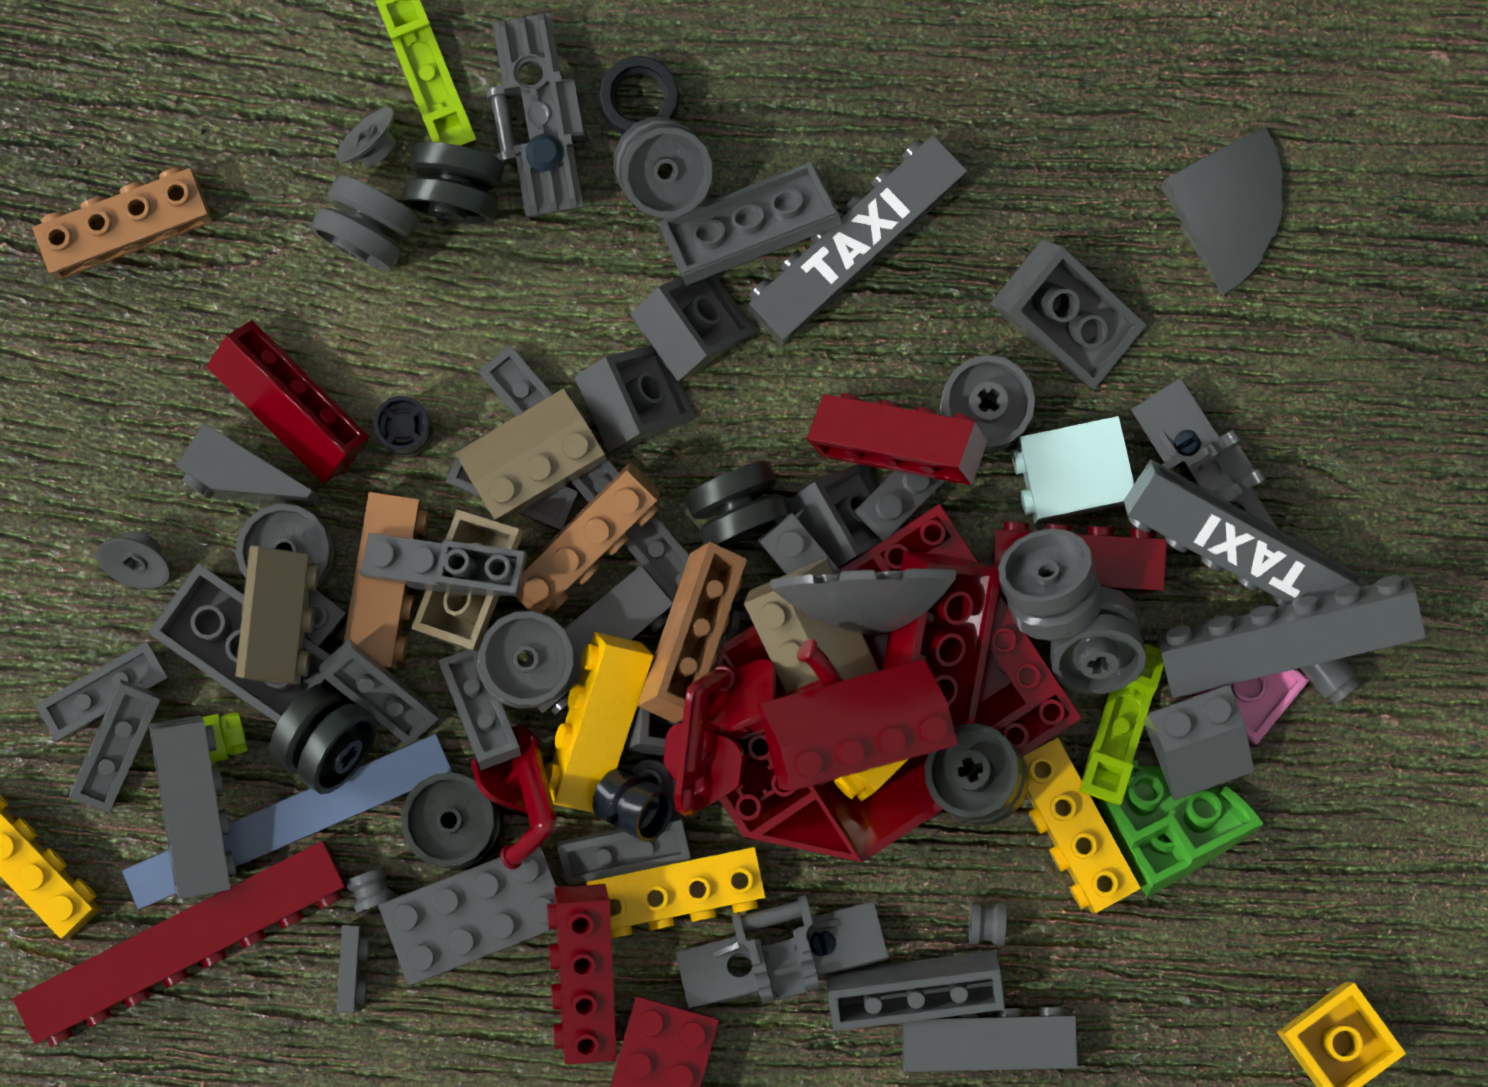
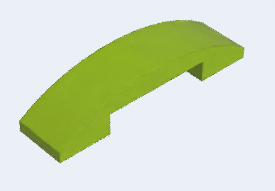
[375,0,476,146]
[1079,644,1164,806]

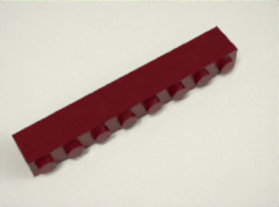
[12,841,347,1048]

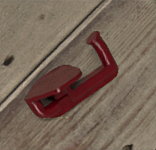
[706,639,843,739]
[664,665,745,817]
[471,725,556,870]

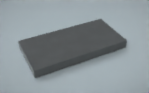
[658,161,842,286]

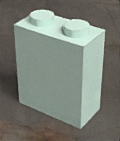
[1011,416,1134,524]

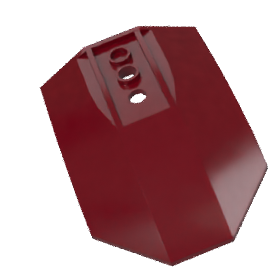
[716,504,1082,862]

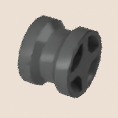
[345,867,396,914]
[969,902,1007,946]

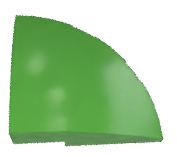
[1095,760,1263,897]

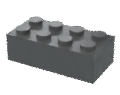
[148,563,331,724]
[378,844,558,986]

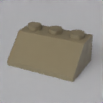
[455,389,607,523]
[411,510,524,652]
[235,546,319,685]
[744,557,880,693]

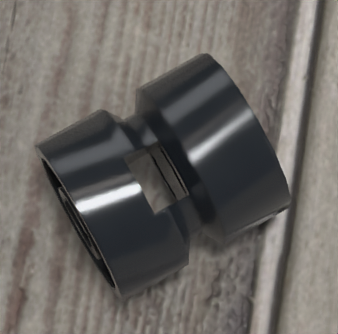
[374,396,434,458]
[592,768,674,842]

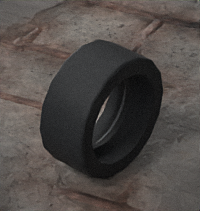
[599,56,679,135]

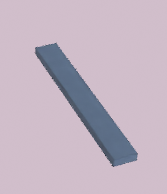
[122,734,453,910]

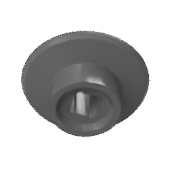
[336,107,397,167]
[96,531,170,589]

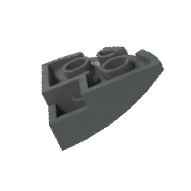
[1161,127,1283,296]
[771,569,956,635]

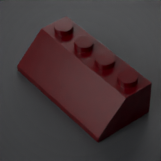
[883,551,1000,727]
[757,659,958,791]

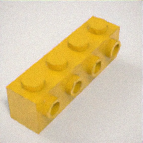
[545,632,654,813]
[1024,737,1141,913]
[0,795,102,939]
[587,847,765,939]

